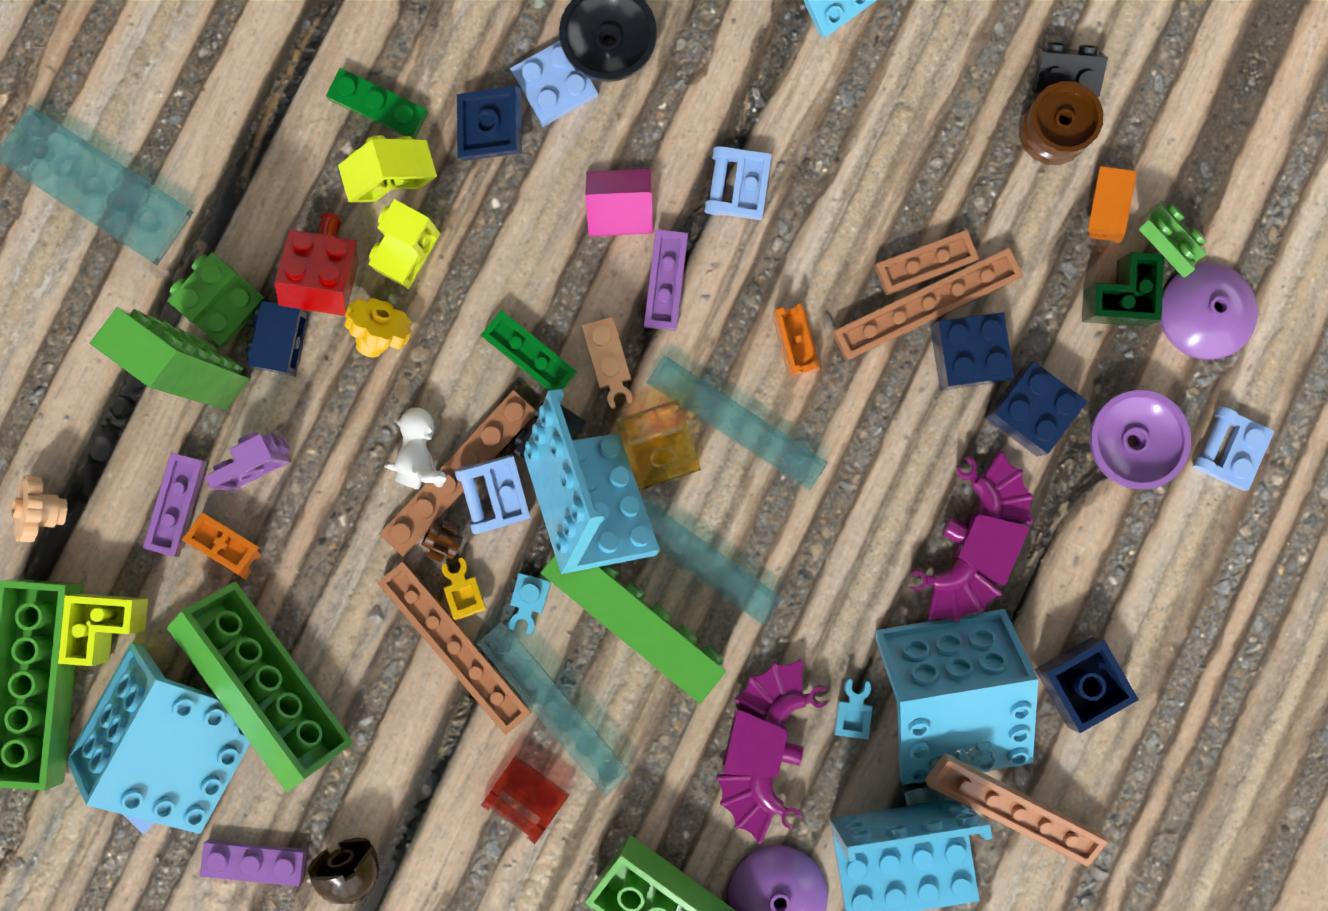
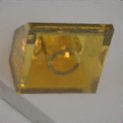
[616,399,701,491]

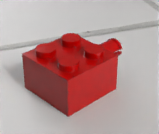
[275,213,358,316]

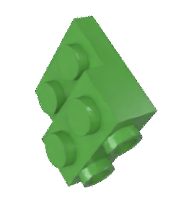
[1139,200,1207,278]
[167,252,268,348]

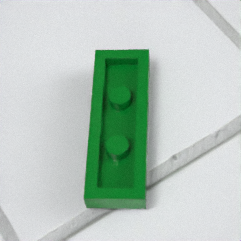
[326,68,428,139]
[480,310,578,391]

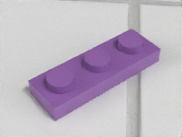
[644,229,688,331]
[143,453,207,557]
[200,840,307,886]

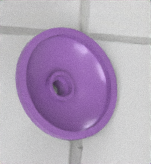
[1160,263,1258,360]
[1090,390,1191,489]
[728,845,828,911]

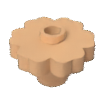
[11,475,67,542]

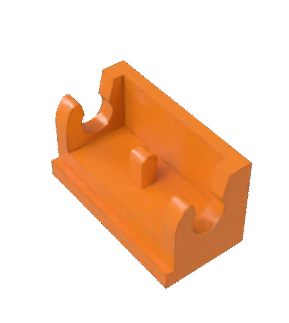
[1087,166,1137,243]
[772,304,821,377]
[182,512,261,580]

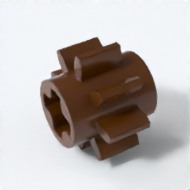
[421,519,463,563]

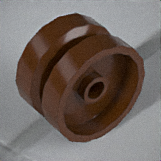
[1019,81,1103,165]

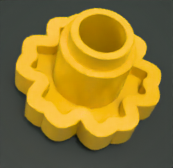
[344,298,412,358]

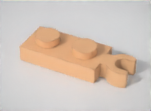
[582,317,632,409]

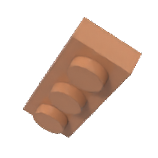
[874,230,979,296]

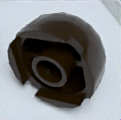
[308,837,380,904]

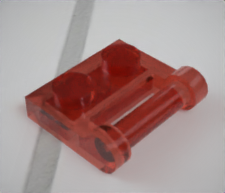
[480,755,569,844]

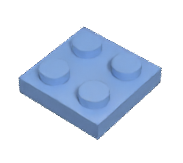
[510,41,598,127]

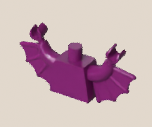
[909,451,1033,623]
[716,659,829,844]

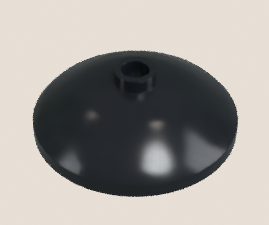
[559,0,657,82]

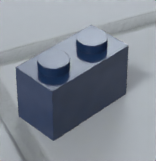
[246,301,309,377]

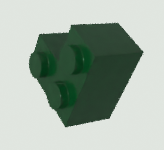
[1082,252,1164,327]

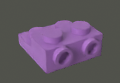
[204,432,291,491]

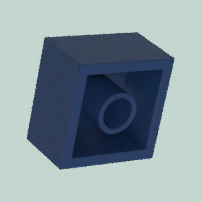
[930,312,1014,391]
[985,361,1088,457]
[1035,637,1139,733]

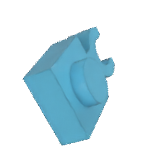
[509,573,551,635]
[834,678,873,740]

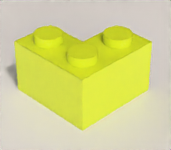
[338,135,437,202]
[369,199,441,289]
[58,594,148,666]

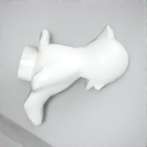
[384,407,446,490]

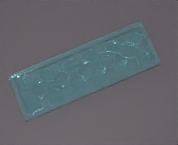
[0,105,194,265]

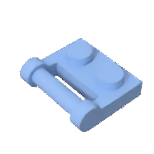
[704,147,772,220]
[1193,407,1274,491]
[455,454,530,534]

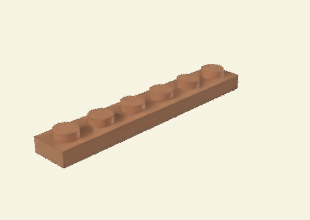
[832,248,1024,362]
[379,390,536,557]
[377,561,532,735]
[925,753,1108,867]

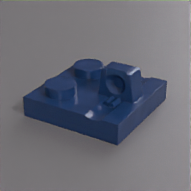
[457,85,523,161]

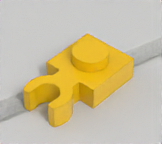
[442,557,487,621]

